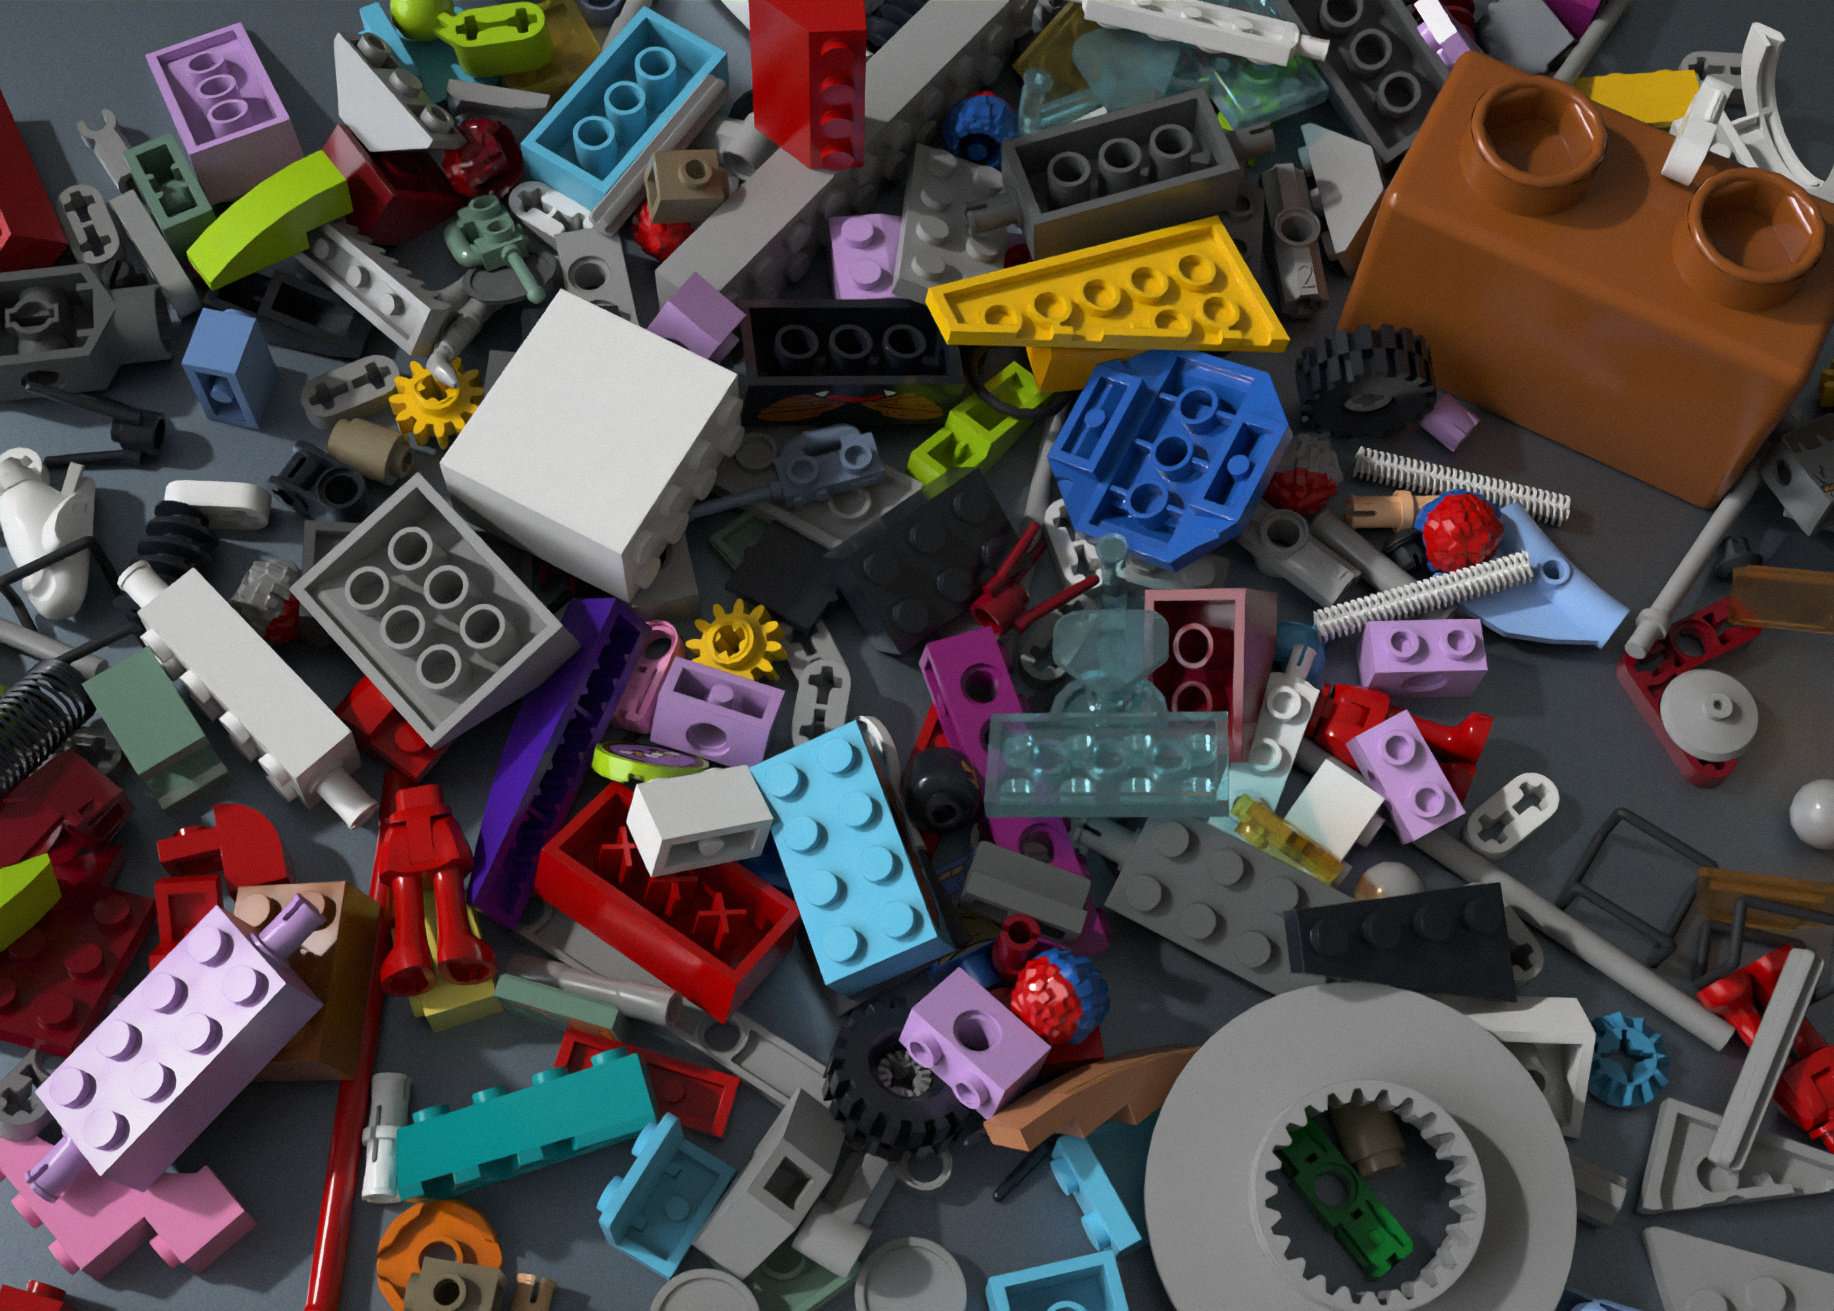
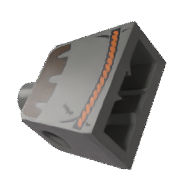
[1760,411,1834,537]

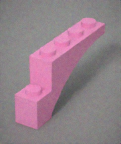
[0,1136,258,1281]

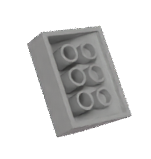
[289,472,582,750]

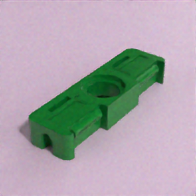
[1272,1115,1414,1282]

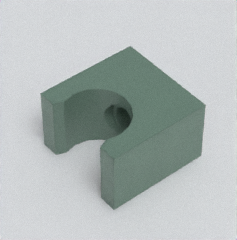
[82,646,232,817]

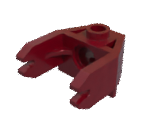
[0,748,135,869]

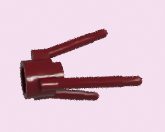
[970,522,1100,638]

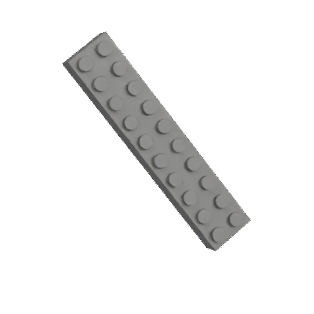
[655,0,1038,361]

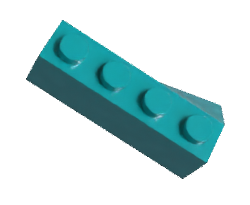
[397,1047,662,1204]

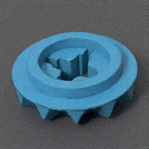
[1587,1011,1673,1108]

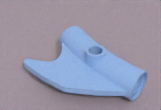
[1433,502,1630,650]

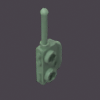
[443,194,546,304]

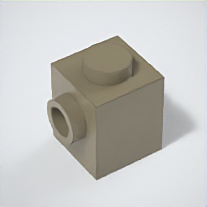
[644,149,729,224]
[404,1256,508,1311]

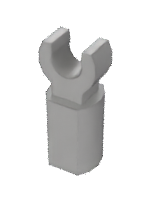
[77,108,139,194]

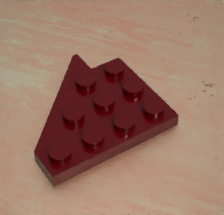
[0,844,157,1058]

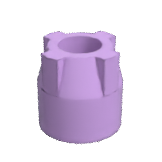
[1420,393,1481,452]

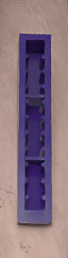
[466,598,652,932]

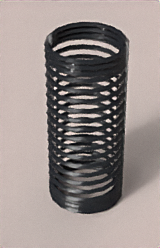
[0,659,97,804]

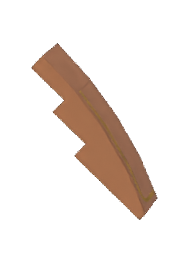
[983,1044,1201,1152]

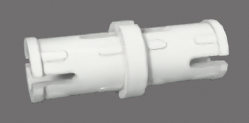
[361,1072,412,1204]

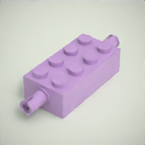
[23,893,327,1203]

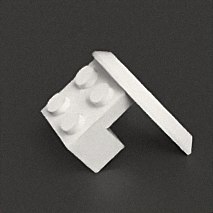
[1669,22,1834,204]

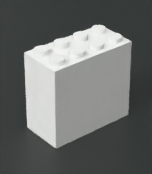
[439,289,745,604]

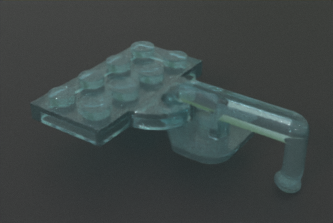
[1018,0,1329,136]
[984,533,1229,817]

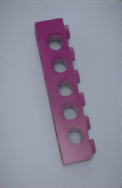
[919,626,1112,963]

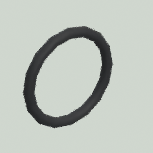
[966,345,1072,420]

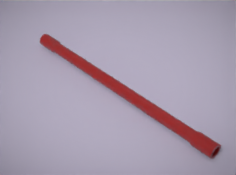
[302,770,419,1311]

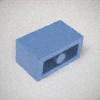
[181,308,279,429]

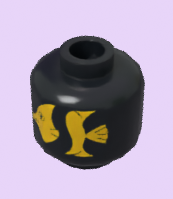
[903,747,980,834]

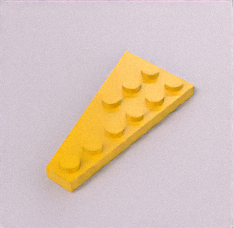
[925,215,1290,353]

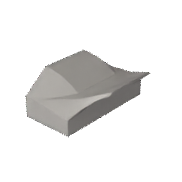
[446,79,552,152]

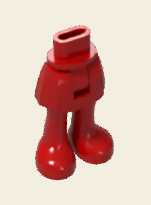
[1305,683,1494,806]
[379,784,498,997]
[1695,942,1834,1154]

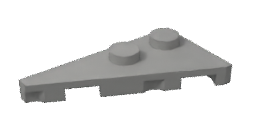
[1636,1097,1834,1215]
[1640,1226,1834,1311]

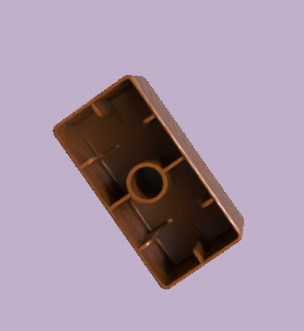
[1336,51,1834,509]

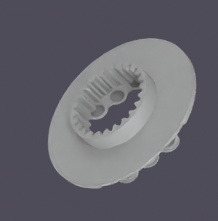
[1144,982,1577,1311]

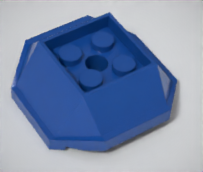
[1047,350,1294,573]

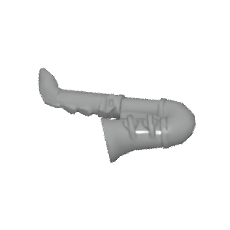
[426,275,504,389]

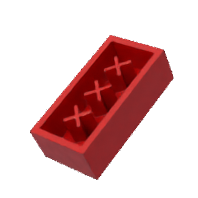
[533,780,802,1025]

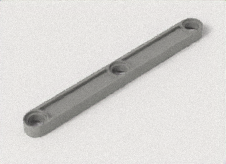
[508,891,953,1197]

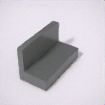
[956,841,1091,948]

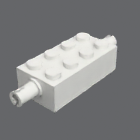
[117,560,379,830]

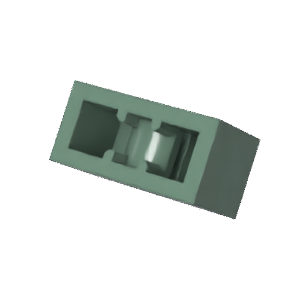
[122,132,216,265]

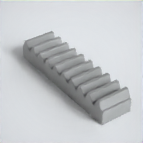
[293,216,453,356]

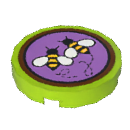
[592,741,709,783]

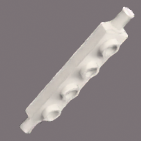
[1067,0,1330,67]
[1208,644,1320,849]

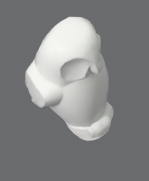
[0,458,95,620]

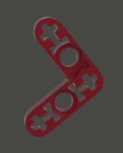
[1616,595,1765,789]

